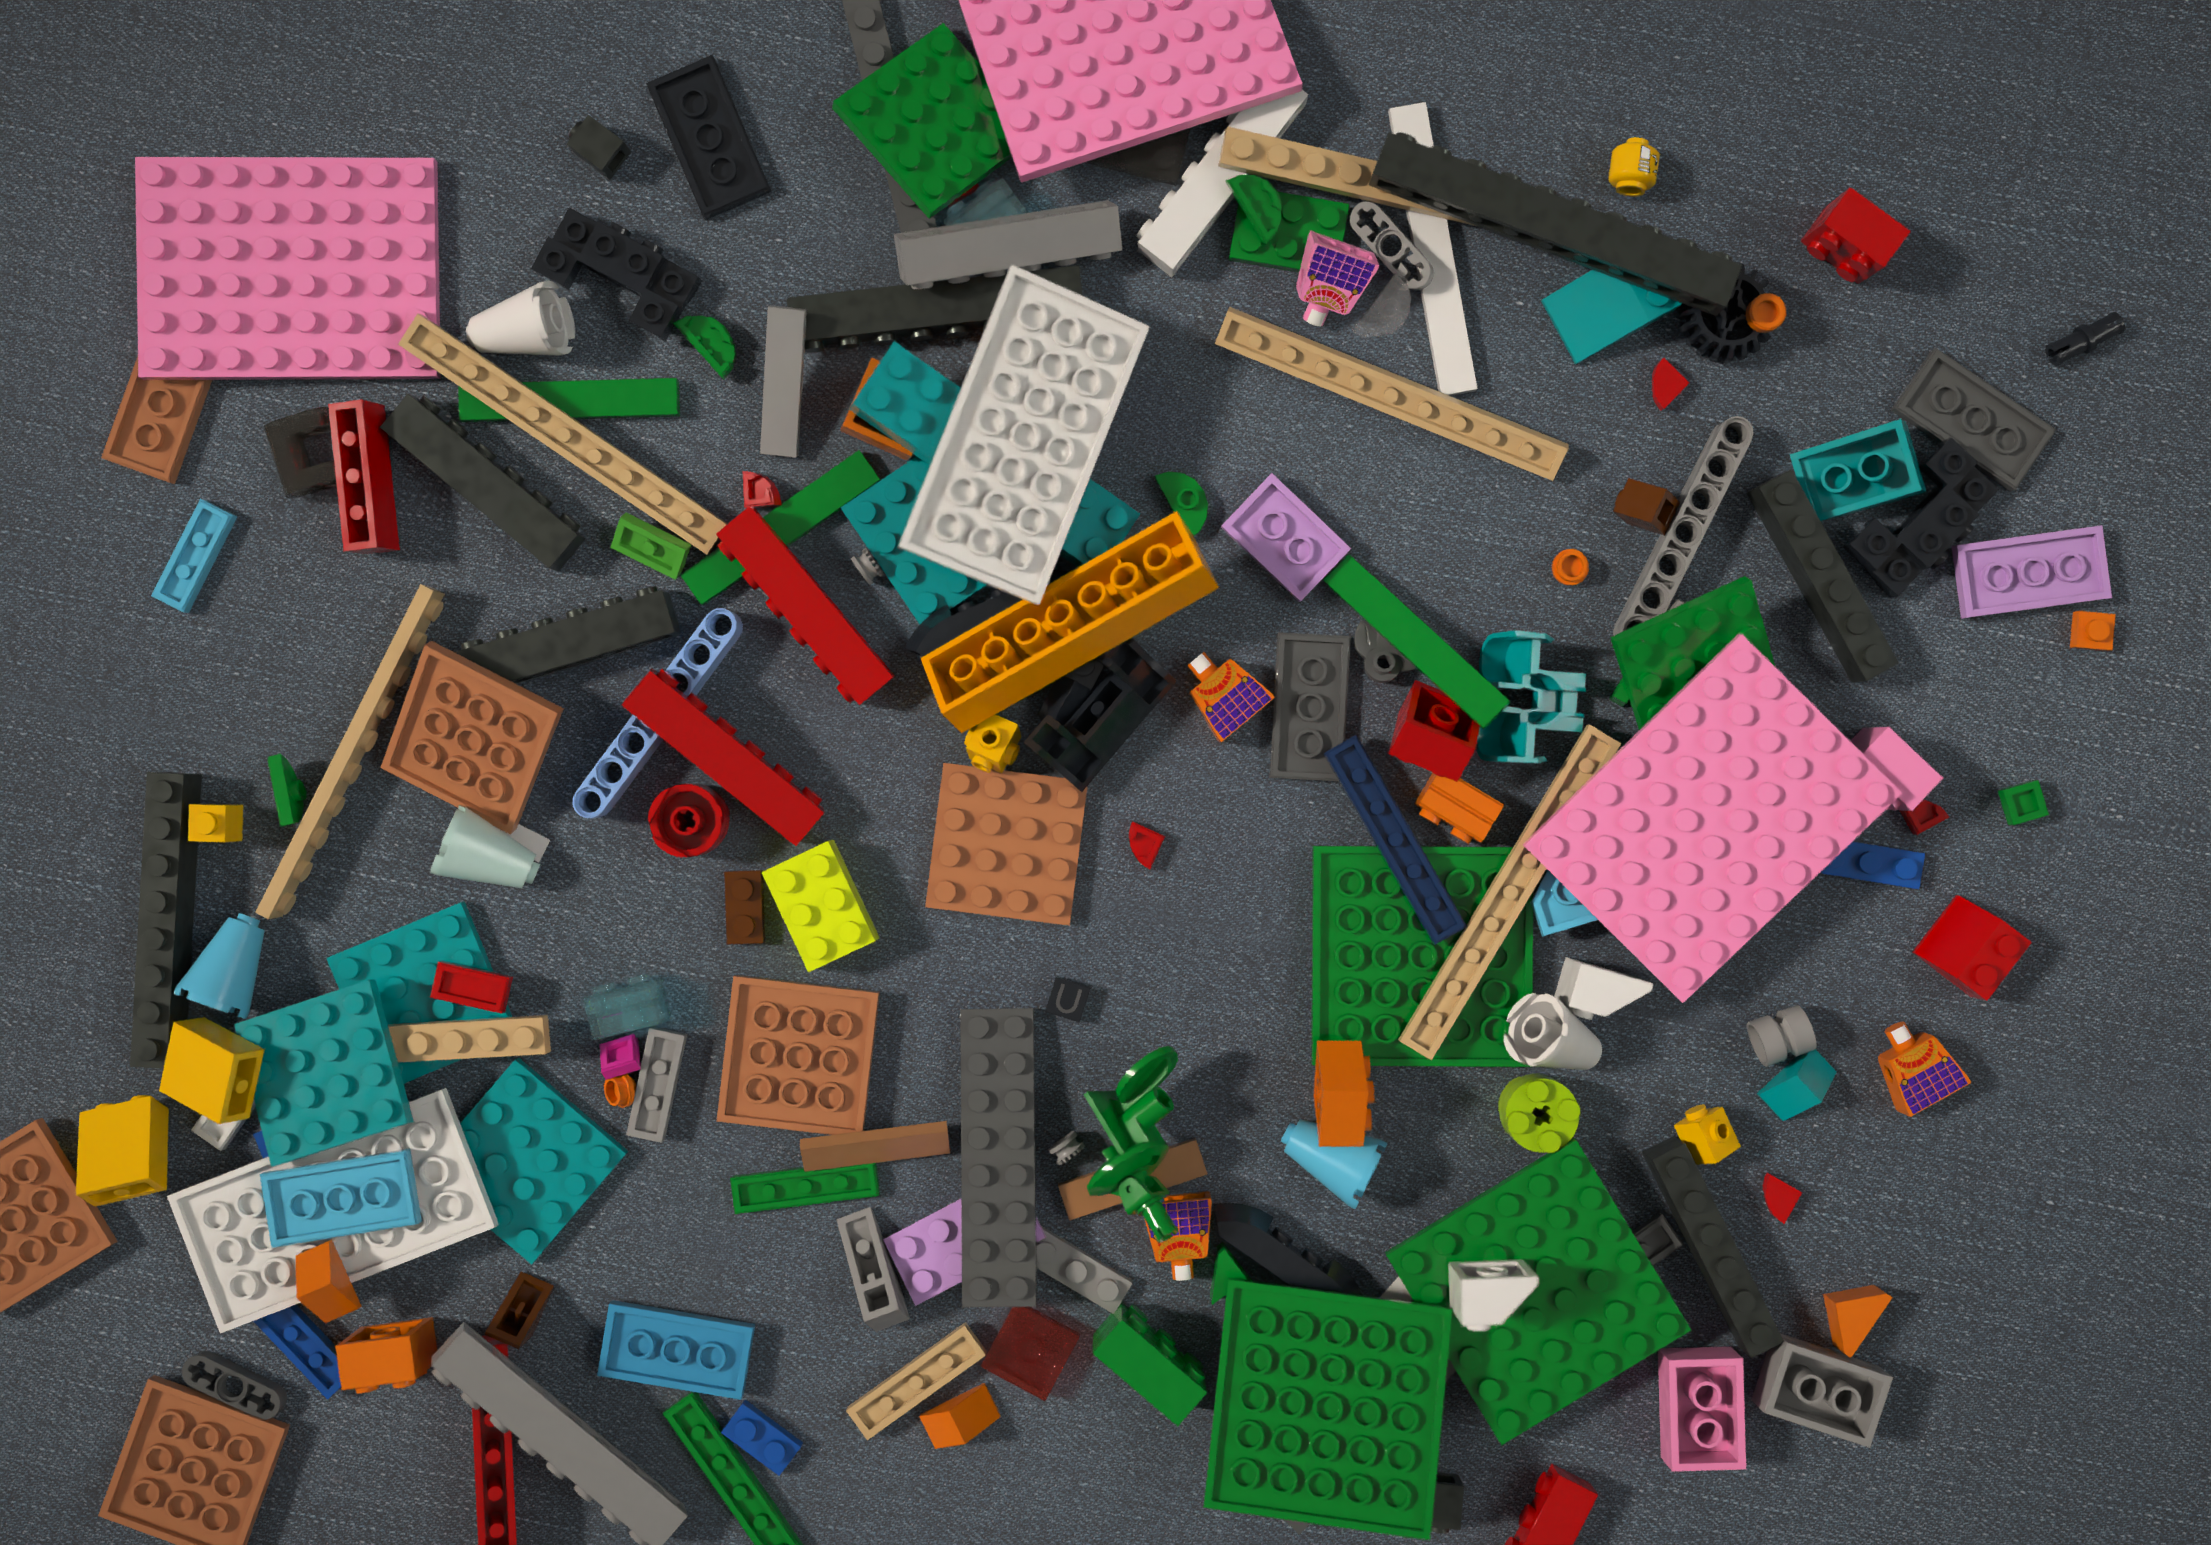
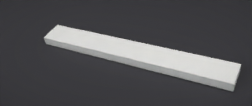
[1388,102,1477,396]

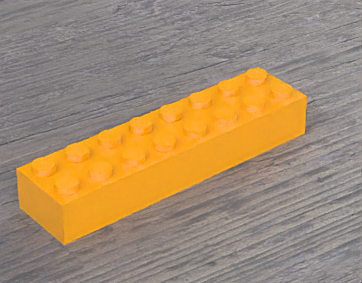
[921,511,1219,734]

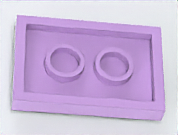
[1221,473,1351,603]

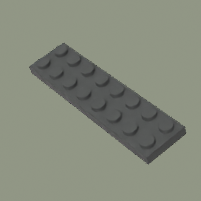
[960,1008,1037,1307]

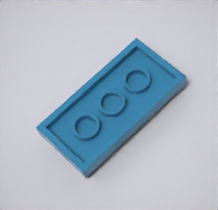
[597,1300,755,1400]

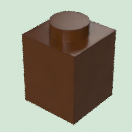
[1613,478,1680,536]

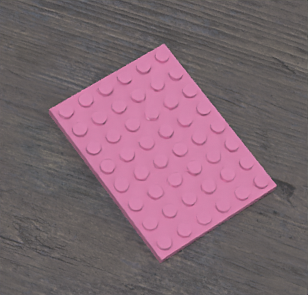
[958,0,1302,183]
[135,157,441,380]
[1522,634,1903,1003]

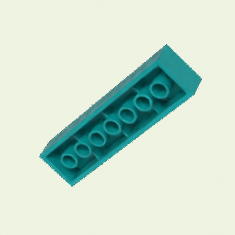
[849,342,1140,567]

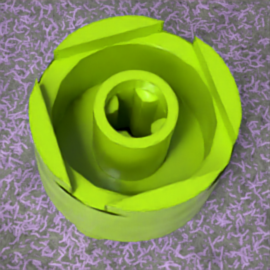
[1498,1073,1580,1153]

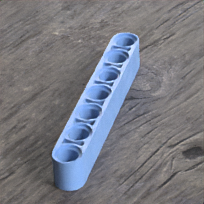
[573,608,743,818]

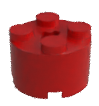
[648,783,730,857]

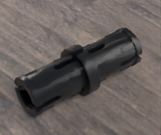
[2045,312,2125,366]

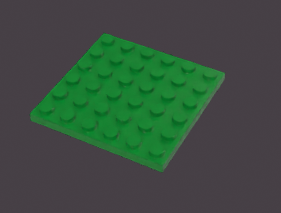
[1311,846,1533,1067]
[1385,1138,1691,1446]
[1204,1278,1453,1540]

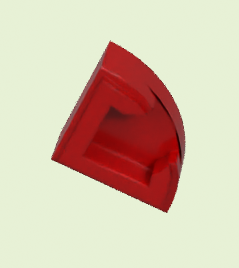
[1652,358,1690,411]
[743,471,782,508]
[1899,799,1949,835]
[1129,821,1165,869]
[1762,1172,1802,1224]

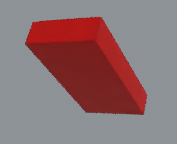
[430,961,513,1014]

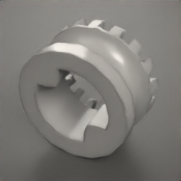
[851,548,885,585]
[1048,1131,1085,1165]

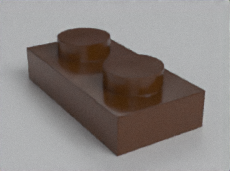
[724,870,765,944]

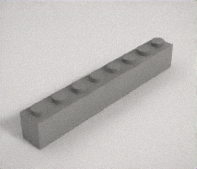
[431,1322,688,1545]

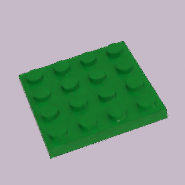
[832,23,1012,219]
[1610,576,1775,730]

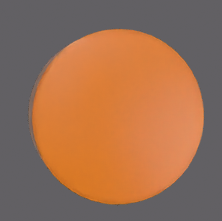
[1746,293,1786,333]

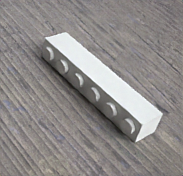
[1137,90,1308,277]

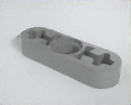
[1350,201,1434,290]

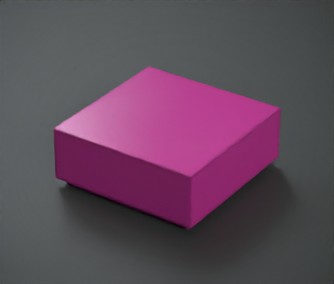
[600,1034,641,1080]

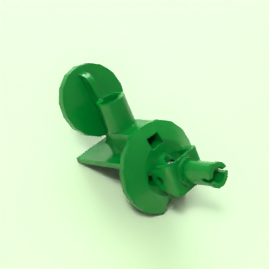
[1084,1046,1179,1243]

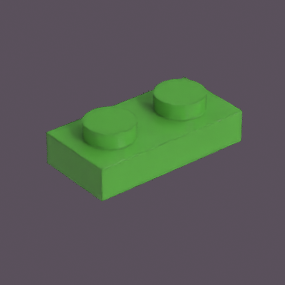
[610,513,691,580]

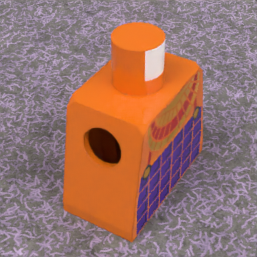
[1187,652,1275,743]
[1878,1022,1972,1117]
[1144,1191,1212,1281]

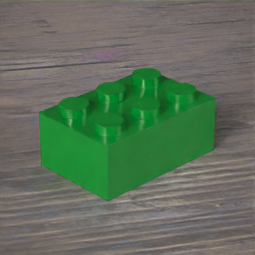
[1093,1302,1207,1427]

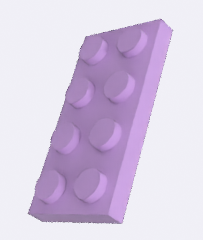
[1952,525,2112,619]
[883,1199,1046,1306]

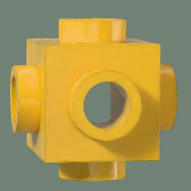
[964,714,1022,774]

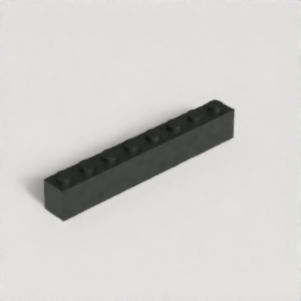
[787,265,1083,353]
[130,772,202,1069]

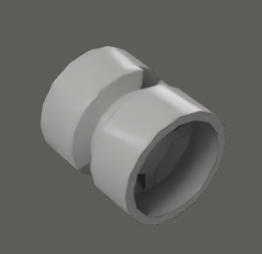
[1747,1005,1817,1067]

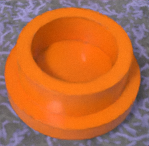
[1552,549,1589,586]
[604,1074,636,1108]

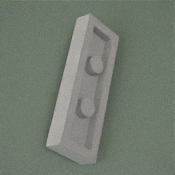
[626,1026,687,1143]
[1036,1226,1133,1314]

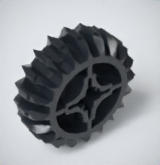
[1676,264,1776,363]

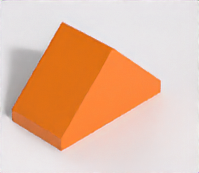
[296,1239,362,1323]
[1823,1285,1893,1358]
[919,1383,1001,1449]

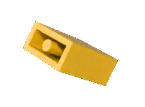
[159,1017,265,1124]
[76,1095,169,1207]

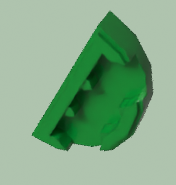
[1225,175,1283,244]
[674,315,736,380]
[1154,471,1208,536]
[267,754,307,827]

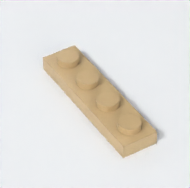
[846,1322,987,1440]

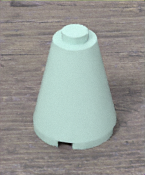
[430,805,540,888]

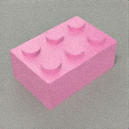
[1658,1346,1746,1471]

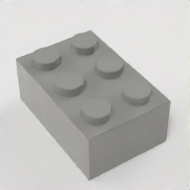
[1751,1333,1893,1448]

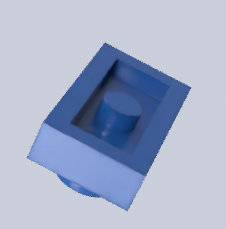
[721,1400,803,1476]

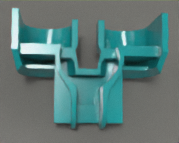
[1476,631,1586,764]

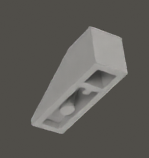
[836,1207,910,1332]

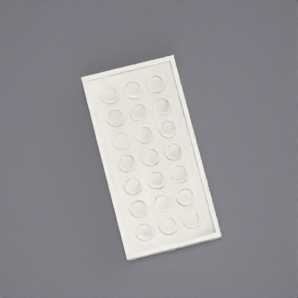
[898,265,1150,605]
[167,1088,499,1334]

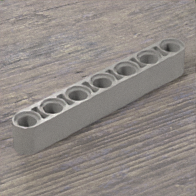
[1613,416,1754,635]

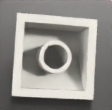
[1554,957,1653,1020]
[1448,1259,1538,1331]

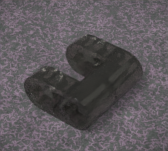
[264,407,337,498]

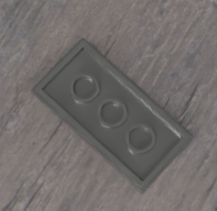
[1891,348,2057,492]
[1269,632,1351,781]

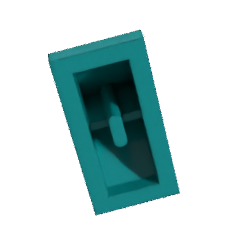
[1757,1049,1837,1121]

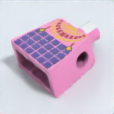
[1296,230,1379,326]

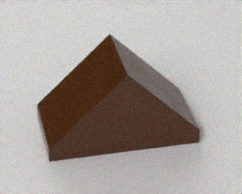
[485,1271,554,1349]

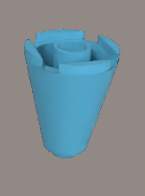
[174,913,265,1019]
[1281,1119,1388,1209]

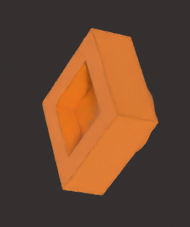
[2070,611,2116,651]

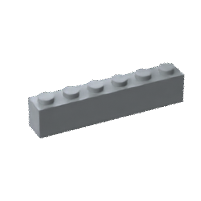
[894,200,1122,289]

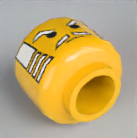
[1609,137,1660,197]

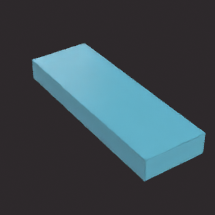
[151,499,238,613]

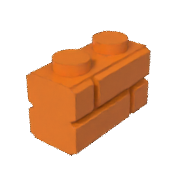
[1415,773,1504,844]

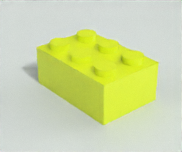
[761,840,880,972]

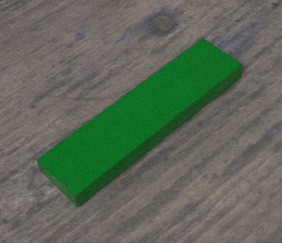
[730,1163,880,1214]

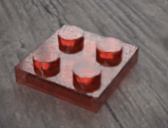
[981,1307,1080,1401]

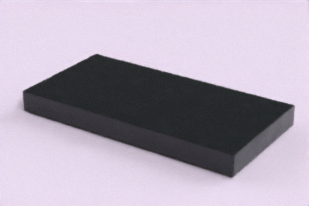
[646,55,772,220]

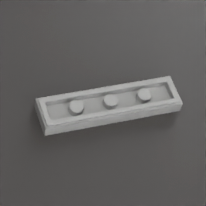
[760,305,807,458]

